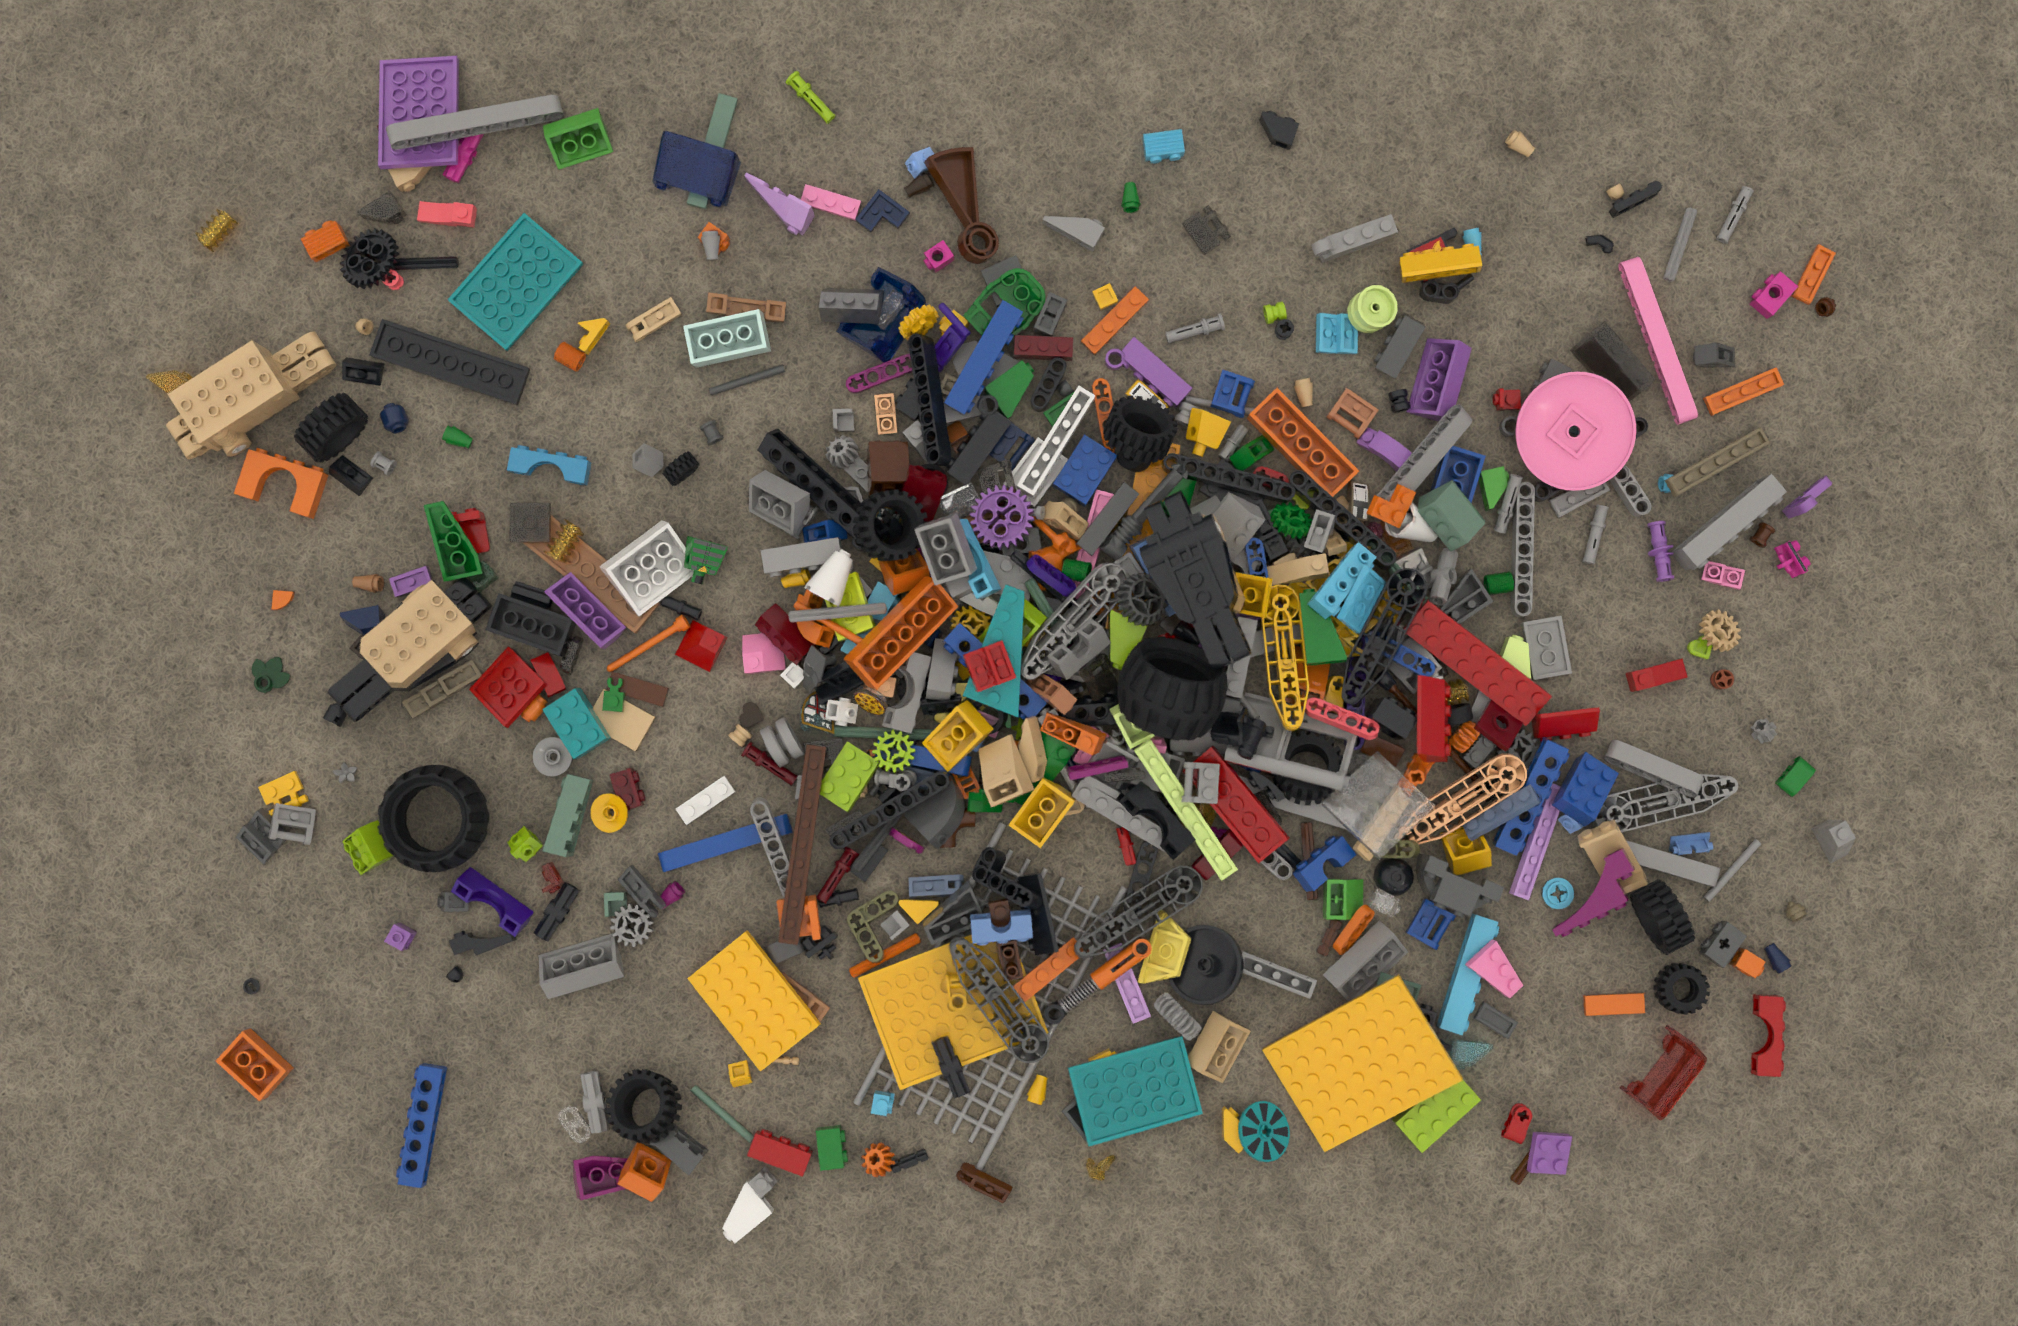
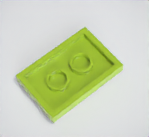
[820,741,880,813]

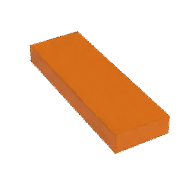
[1792,244,1836,305]
[1583,993,1645,1016]

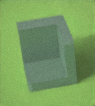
[604,891,627,917]

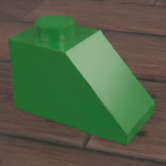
[1229,435,1274,471]

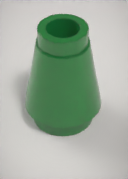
[1121,182,1141,213]
[442,425,473,449]

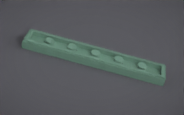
[687,93,738,210]

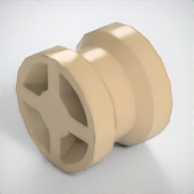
[728,723,753,748]

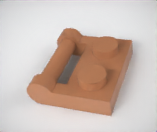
[1326,388,1378,439]

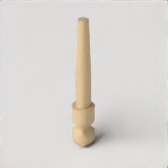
[773,1056,799,1065]

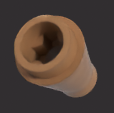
[352,574,384,593]

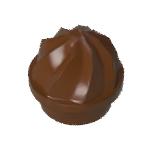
[1815,297,1837,317]

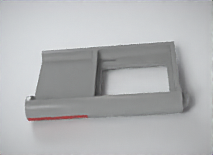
[1224,692,1361,791]

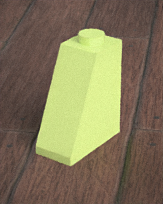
[1499,635,1531,679]

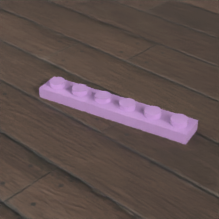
[1509,783,1561,900]

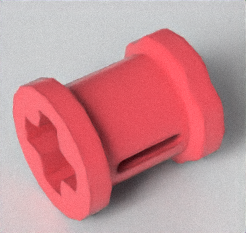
[382,269,404,290]

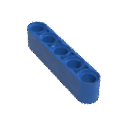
[874,739,972,777]

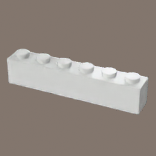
[1017,386,1095,499]

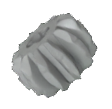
[825,435,859,470]

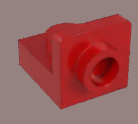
[1493,388,1521,411]

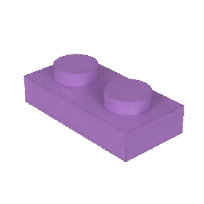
[389,566,433,598]

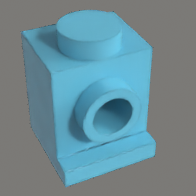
[871,1090,895,1116]

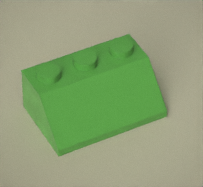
[543,108,613,170]

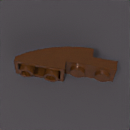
[988,898,1024,982]

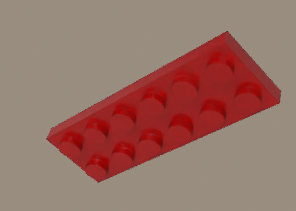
[1183,746,1290,863]

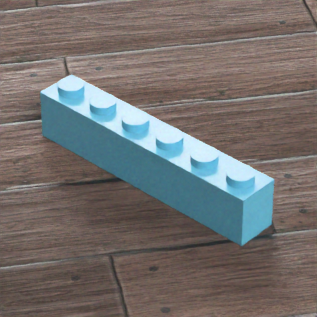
[1436,914,1499,1036]

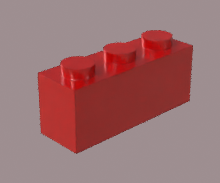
[747,1129,813,1177]

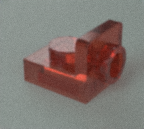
[541,862,564,894]

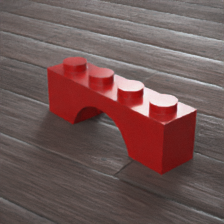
[1751,994,1786,1077]

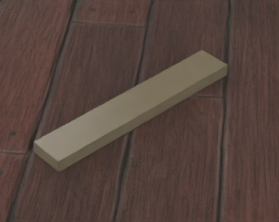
[1664,427,1770,497]

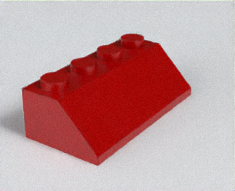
[1417,675,1451,762]

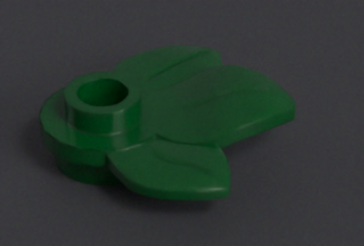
[251,657,291,693]

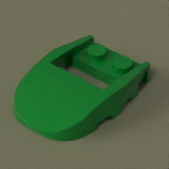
[963,268,1046,337]

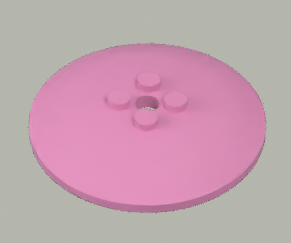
[1515,372,1636,491]

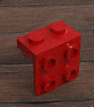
[451,508,490,554]

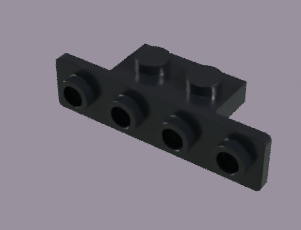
[815,660,865,706]

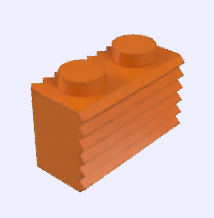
[301,221,350,263]

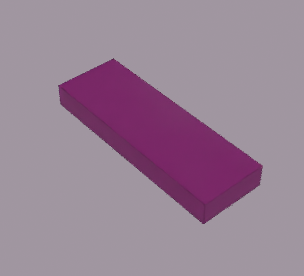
[1066,755,1128,780]

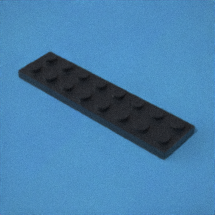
[369,319,530,406]

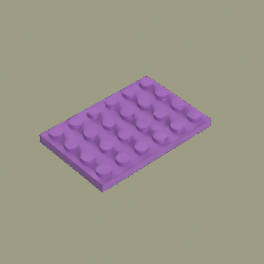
[378,56,459,169]

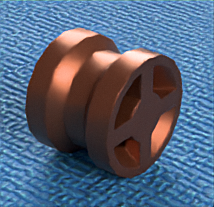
[1710,669,1734,689]

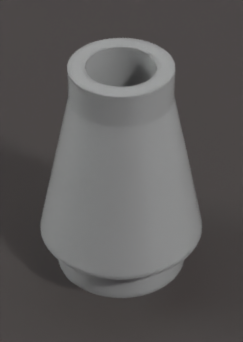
[701,231,720,260]

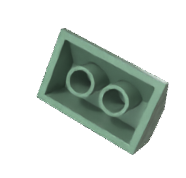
[1418,480,1485,551]

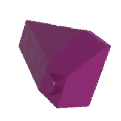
[573,1155,628,1200]

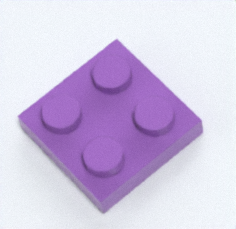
[1527,1132,1572,1175]

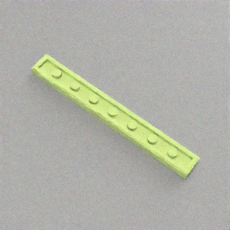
[1134,739,1238,881]

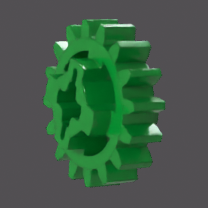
[1270,502,1313,539]

